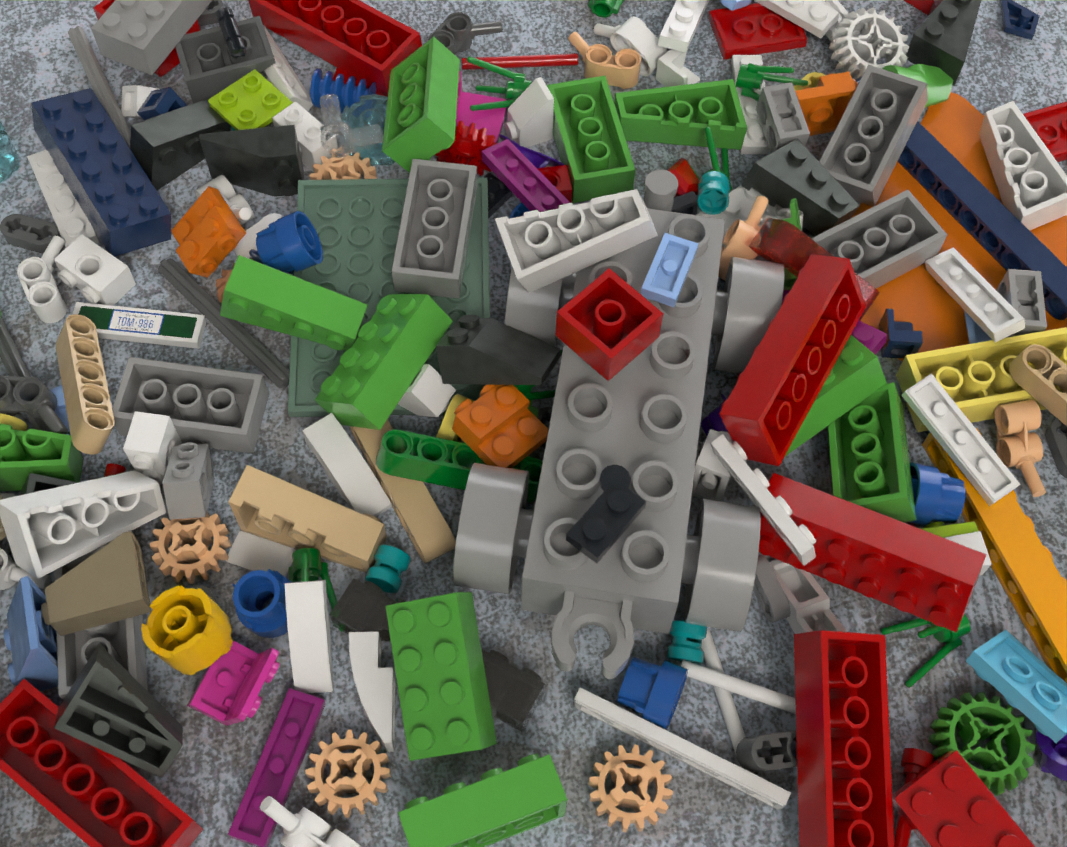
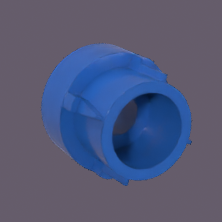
[256,211,323,273]
[909,462,965,525]
[233,569,291,638]
[617,656,688,730]

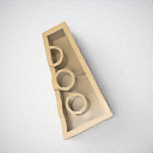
[228,465,387,573]

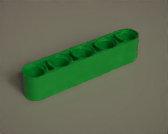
[376,429,543,503]

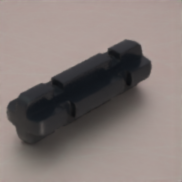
[216,7,247,59]

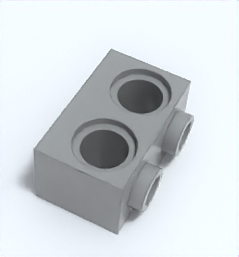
[756,82,810,153]
[996,269,1047,338]
[162,442,215,520]

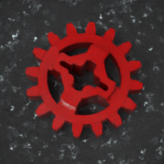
[435,120,498,176]

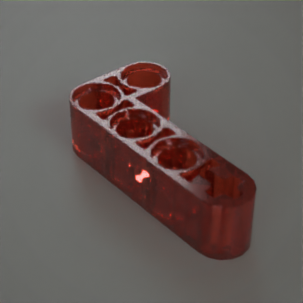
[749,218,880,321]

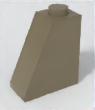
[41,531,152,636]

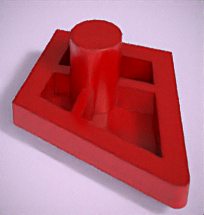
[667,158,699,197]

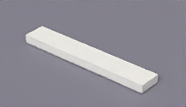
[574,687,791,810]

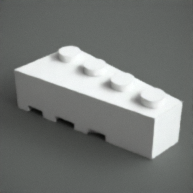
[979,101,1067,231]
[495,189,658,293]
[0,470,166,579]

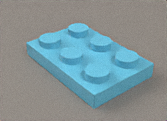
[966,630,1067,743]

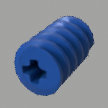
[310,68,376,118]

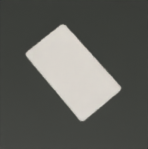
[226,531,296,577]

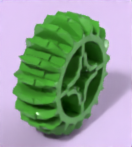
[928,692,1036,796]

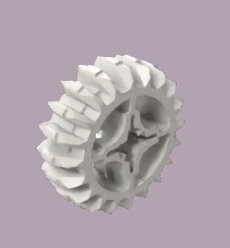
[829,7,910,79]

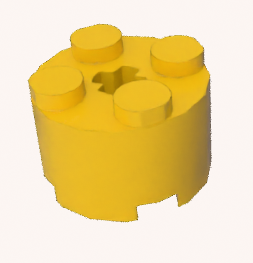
[141,585,233,675]

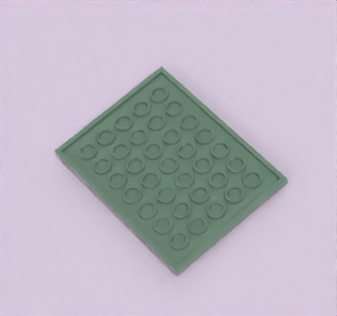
[288,177,490,417]

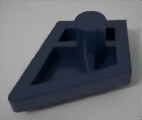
[999,0,1040,40]

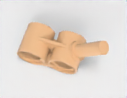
[568,32,641,89]
[718,196,769,281]
[994,399,1046,497]

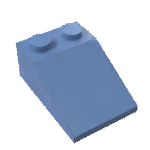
[3,576,58,692]

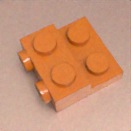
[795,72,858,136]
[171,186,246,278]
[452,384,549,469]

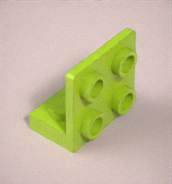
[208,69,293,130]

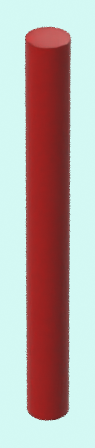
[462,53,578,70]

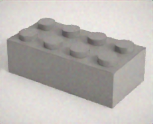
[91,0,212,75]
[819,65,928,207]
[392,159,478,299]
[804,190,948,296]
[112,357,269,454]
[54,545,148,700]

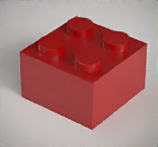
[555,268,664,381]

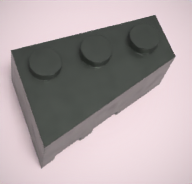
[906,0,981,86]
[130,98,231,191]
[741,139,860,236]
[54,644,183,778]

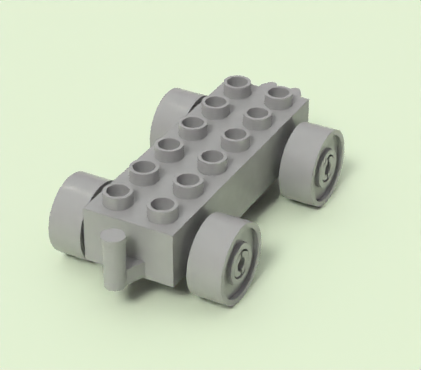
[453,170,784,679]

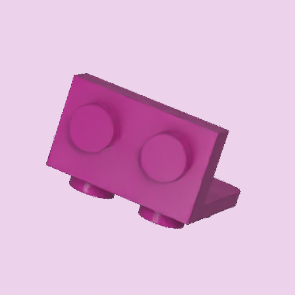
[456,71,507,143]
[187,640,280,726]

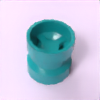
[697,171,730,215]
[365,545,411,593]
[666,621,707,664]

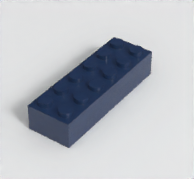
[31,88,171,257]

